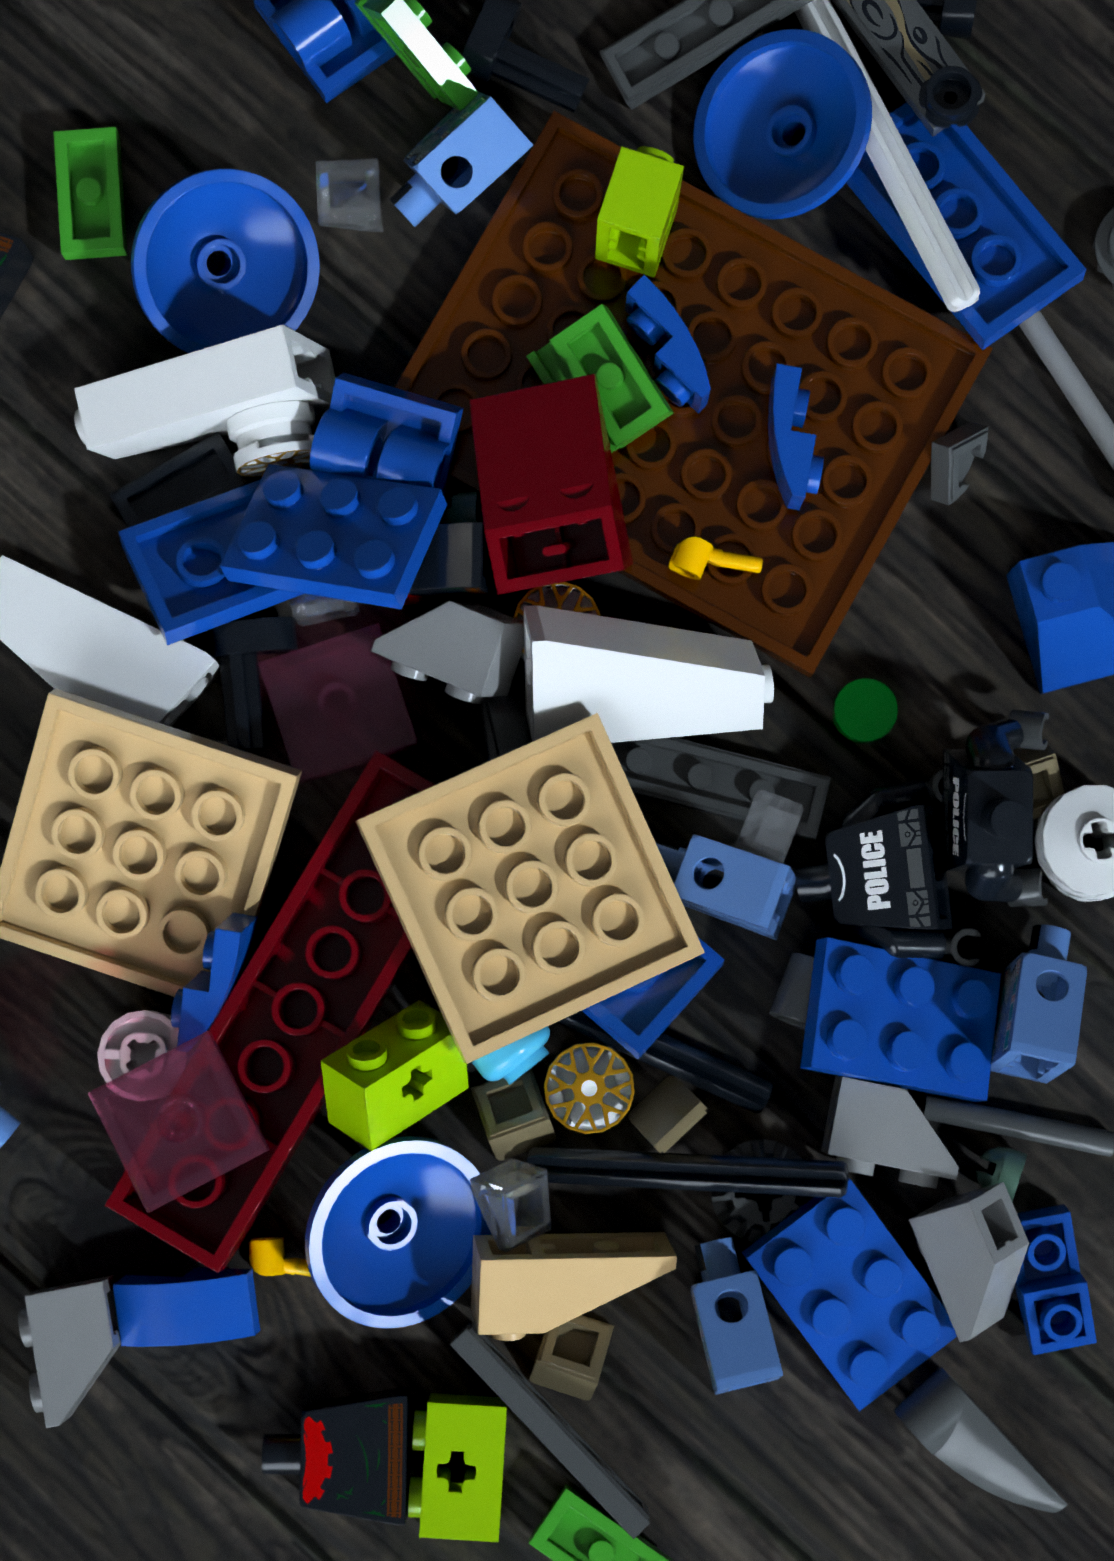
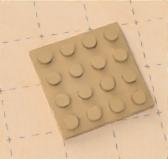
[0,688,302,997]
[355,713,705,1064]

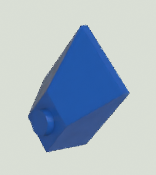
[1006,542,1114,695]

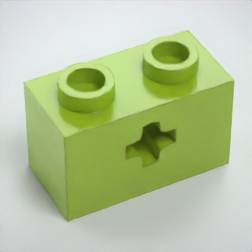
[595,146,684,278]
[321,1000,469,1151]
[408,1393,507,1542]

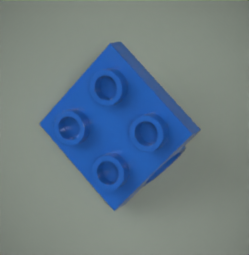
[253,0,396,104]
[310,372,463,497]

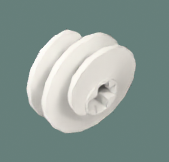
[1034,785,1114,902]

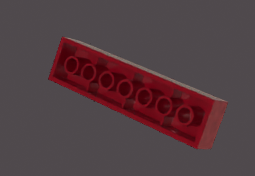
[104,750,435,1273]

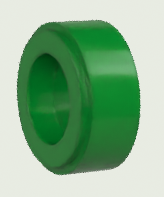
[832,678,898,744]

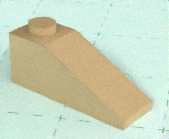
[471,1232,677,1341]

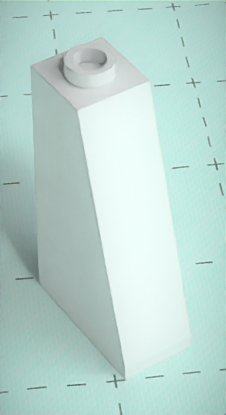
[74,324,335,459]
[0,555,221,727]
[523,605,774,743]

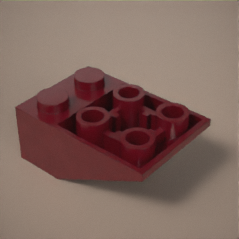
[470,374,633,595]

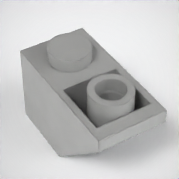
[371,601,524,704]
[821,1076,959,1189]
[909,1182,1029,1342]
[18,1275,121,1428]

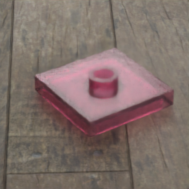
[258,623,419,784]
[88,1031,270,1213]

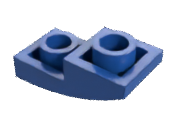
[625,275,711,414]
[768,363,824,510]
[171,913,258,1052]
[1015,1204,1097,1355]
[113,1267,260,1347]

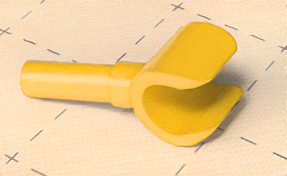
[668,537,763,580]
[249,1237,311,1277]

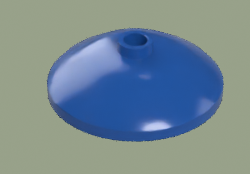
[693,29,872,219]
[131,168,320,353]
[305,1136,494,1328]

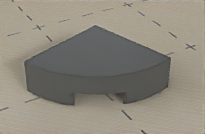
[931,422,988,505]

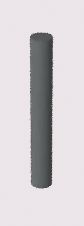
[921,1094,1114,1157]

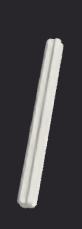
[795,0,980,312]

